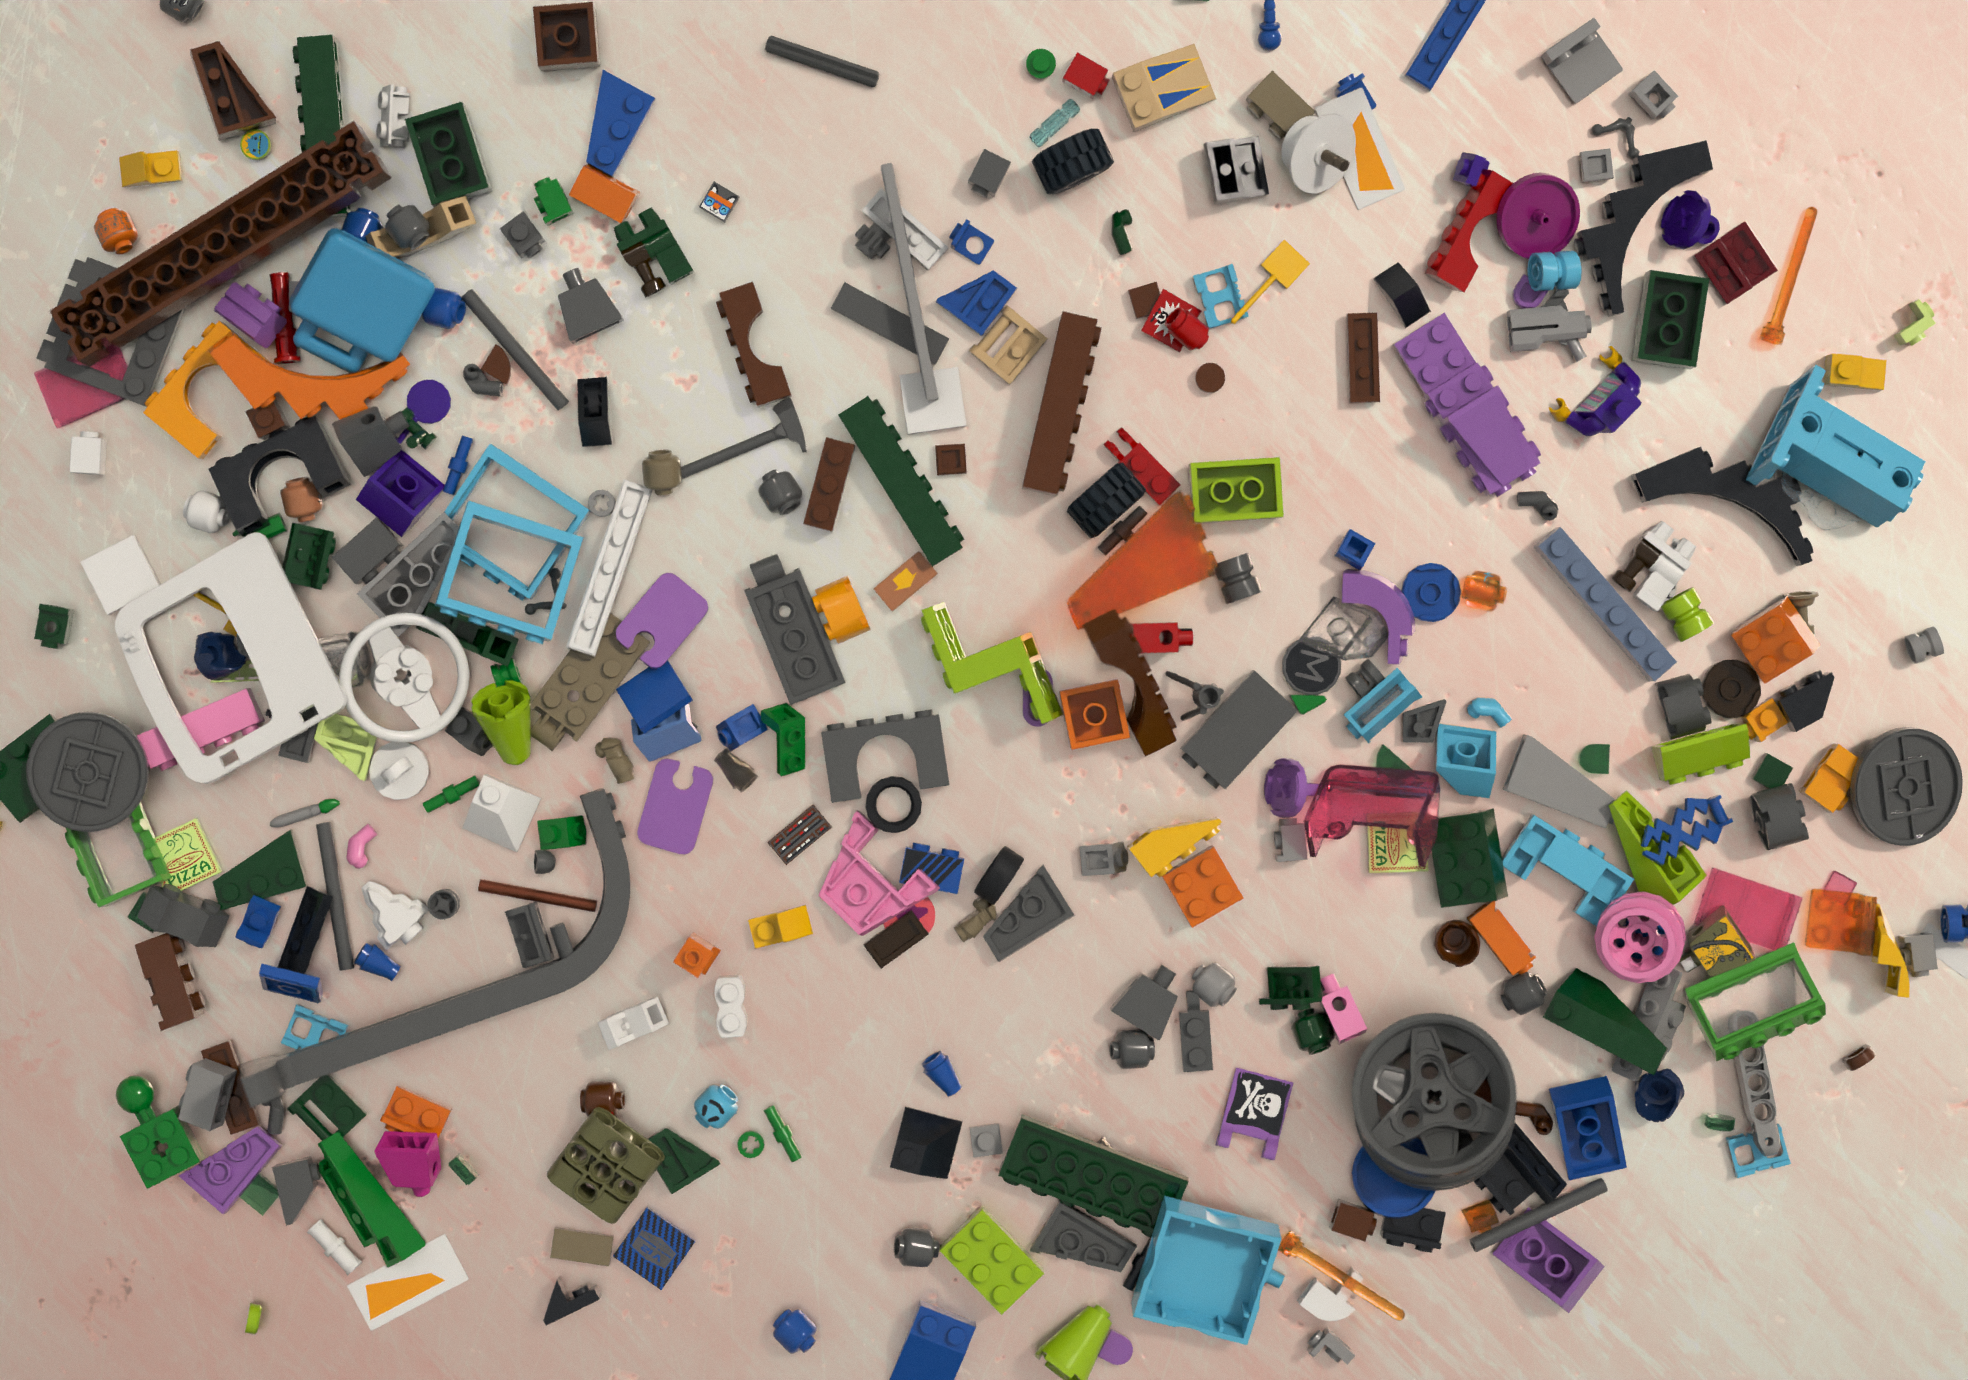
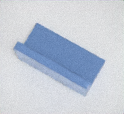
[631,704,701,761]

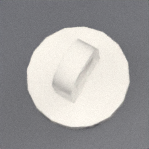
[369,742,429,800]

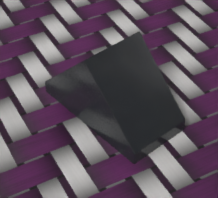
[1373,262,1431,328]

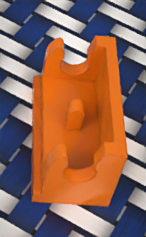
[569,164,640,223]

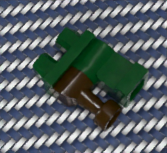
[614,207,694,298]

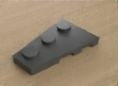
[983,865,1075,962]
[1030,1202,1137,1272]

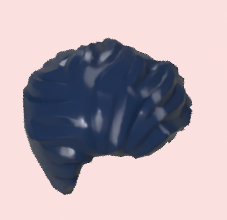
[194,632,247,680]
[1635,1068,1685,1123]

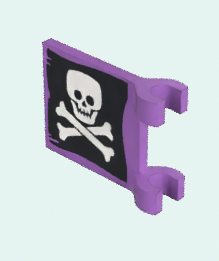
[1215,1067,1293,1160]

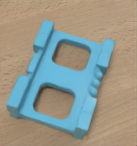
[1193,264,1248,329]
[281,1004,349,1050]
[1726,1124,1791,1178]

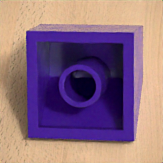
[356,449,445,537]

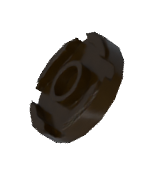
[1702,660,1761,718]

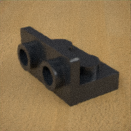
[1474,1153,1535,1215]
[1380,1207,1446,1253]

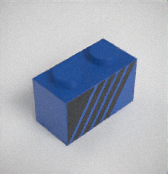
[899,842,964,894]

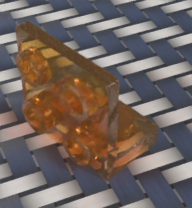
[1805,888,1877,956]

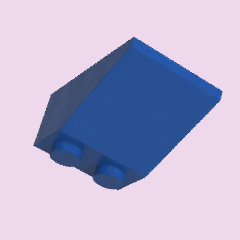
[1549,1076,1627,1180]
[889,1300,976,1380]

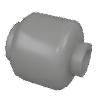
[1192,963,1237,1007]

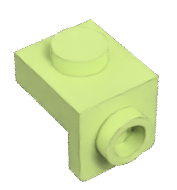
[1894,299,1936,346]

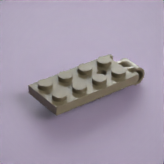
[530,613,650,751]

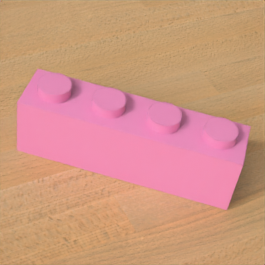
[137,688,265,771]

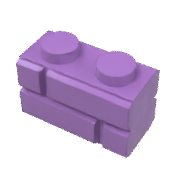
[214,282,287,348]

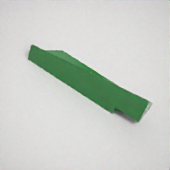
[318,1132,426,1267]

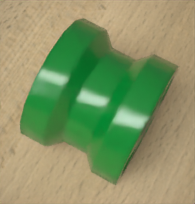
[490,658,523,687]

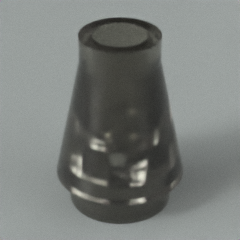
[714,748,758,792]

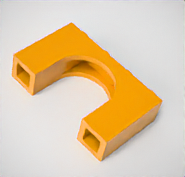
[143,321,272,459]

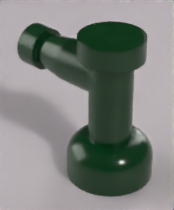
[402,407,437,450]

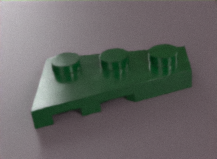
[212,829,308,910]

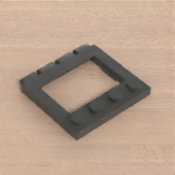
[36,257,185,407]

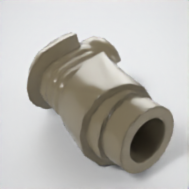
[595,737,634,784]
[954,897,997,943]

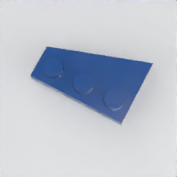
[586,70,656,177]

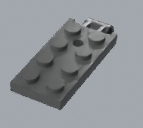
[744,553,846,705]

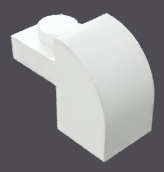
[598,997,669,1050]
[1297,1268,1364,1321]

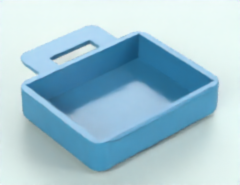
[289,228,435,373]

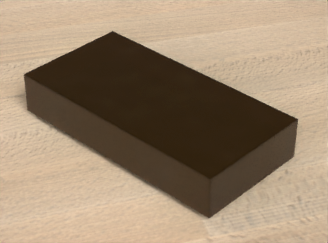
[863,909,929,969]

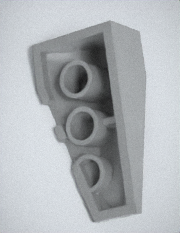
[357,512,459,637]

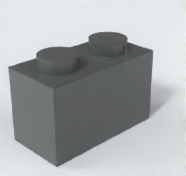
[332,518,403,585]

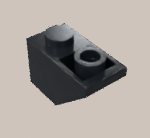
[1774,670,1835,732]

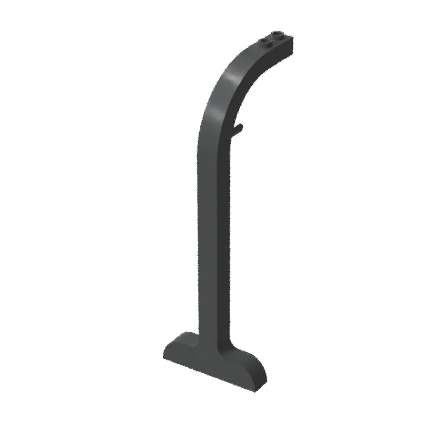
[240,788,630,1108]

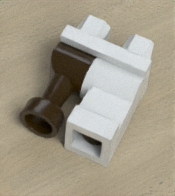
[1611,521,1696,612]

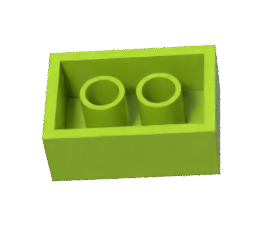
[1189,457,1284,524]
[939,1206,1044,1315]

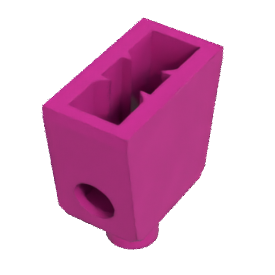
[374,1131,441,1197]

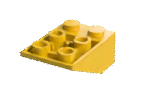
[1127,817,1222,878]

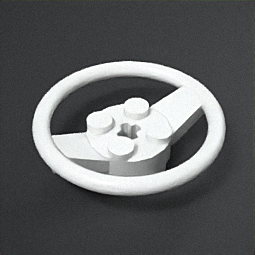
[339,613,469,743]

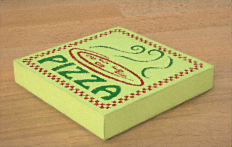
[1367,812,1429,873]
[142,818,223,891]

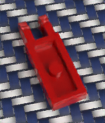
[1103,427,1181,506]

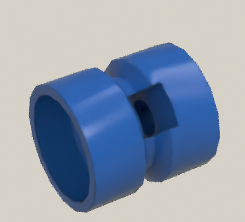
[1940,904,1968,943]

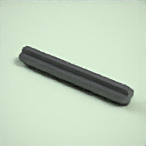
[765,36,879,87]

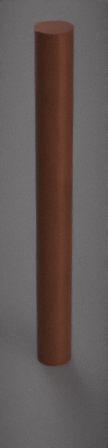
[478,879,597,912]

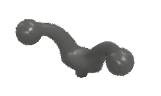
[1592,117,1640,159]
[525,568,567,615]

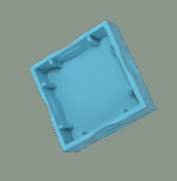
[1131,1196,1282,1345]

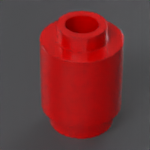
[1165,307,1209,350]

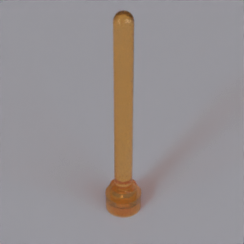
[1759,206,1818,345]
[1278,1231,1405,1321]

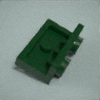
[282,523,336,590]
[1259,966,1322,1010]

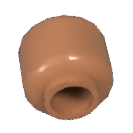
[280,477,323,522]

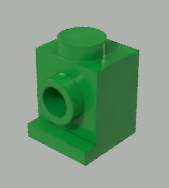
[534,177,574,226]

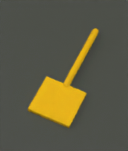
[1231,240,1310,324]

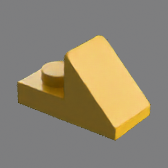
[119,150,182,187]
[748,905,813,949]

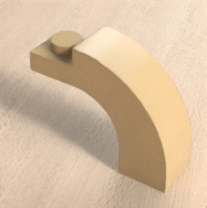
[366,196,476,259]

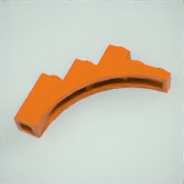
[208,331,410,419]

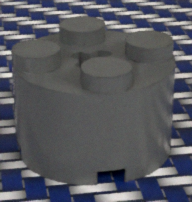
[1750,783,1809,850]

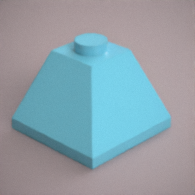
[1436,724,1496,798]

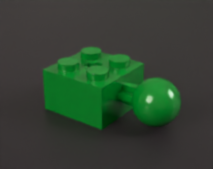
[116,1075,206,1189]

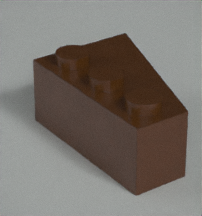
[190,41,276,141]
[135,933,206,1031]

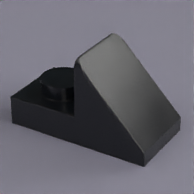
[543,1277,602,1325]

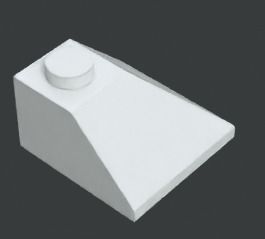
[463,774,541,852]

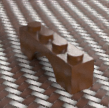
[716,282,792,408]

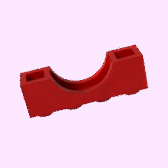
[1425,169,1513,293]

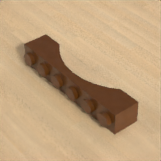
[1083,608,1177,757]

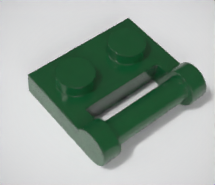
[287,1074,368,1141]

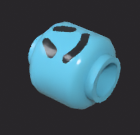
[694,1084,738,1129]

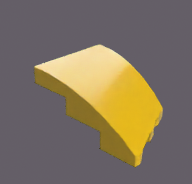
[1869,903,1910,998]

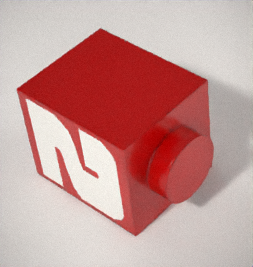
[1062,52,1110,99]

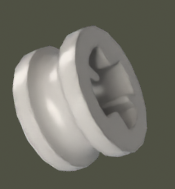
[588,490,616,517]

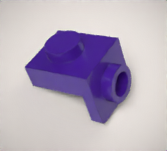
[1453,152,1490,186]

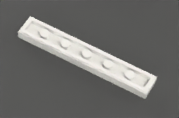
[566,479,652,657]

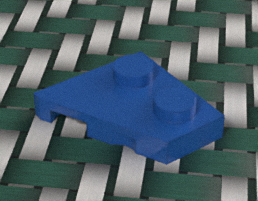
[936,270,1017,336]

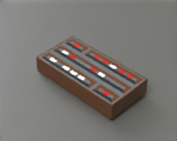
[767,804,832,865]

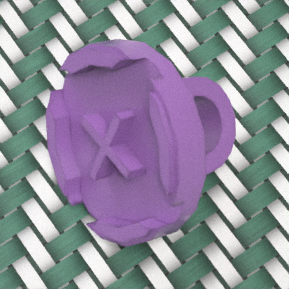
[1264,758,1322,818]

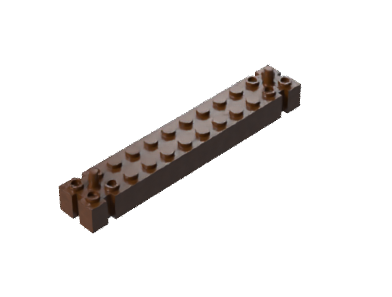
[50,121,392,367]

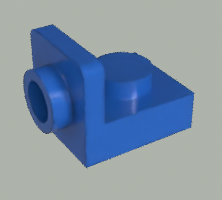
[716,704,768,751]
[235,895,281,948]

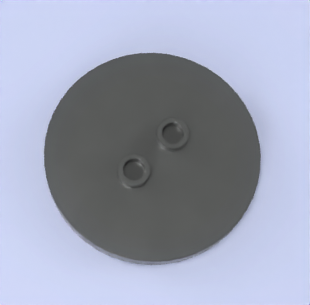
[26,712,149,832]
[1850,727,1963,846]

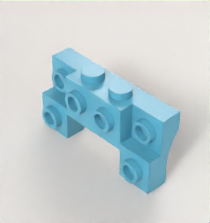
[1502,814,1634,927]

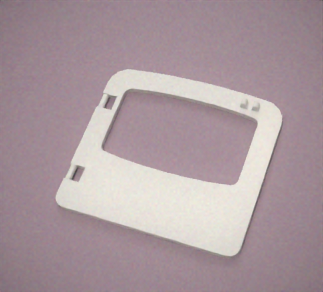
[115,532,347,784]

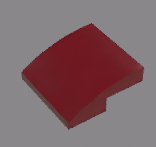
[1694,221,1779,304]

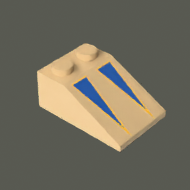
[1112,44,1216,132]

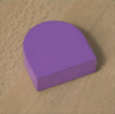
[1512,274,1549,309]
[1098,1329,1133,1365]

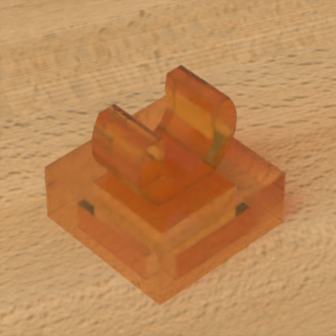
[1461,1200,1499,1233]

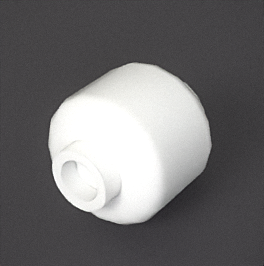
[183,491,230,533]

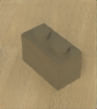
[1246,70,1316,139]

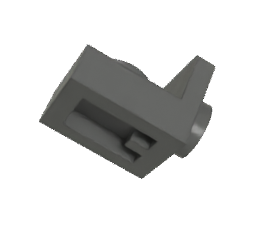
[500,211,545,258]

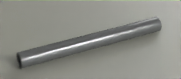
[461,289,569,411]
[316,822,354,971]
[1470,1178,1608,1252]

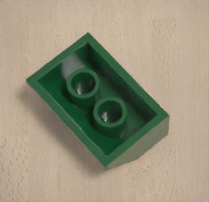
[0,714,57,823]

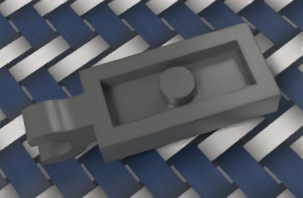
[1179,990,1213,1072]

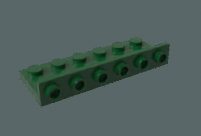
[998,1114,1189,1238]

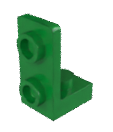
[761,703,805,776]

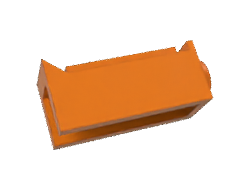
[1466,901,1536,975]
[673,932,721,978]

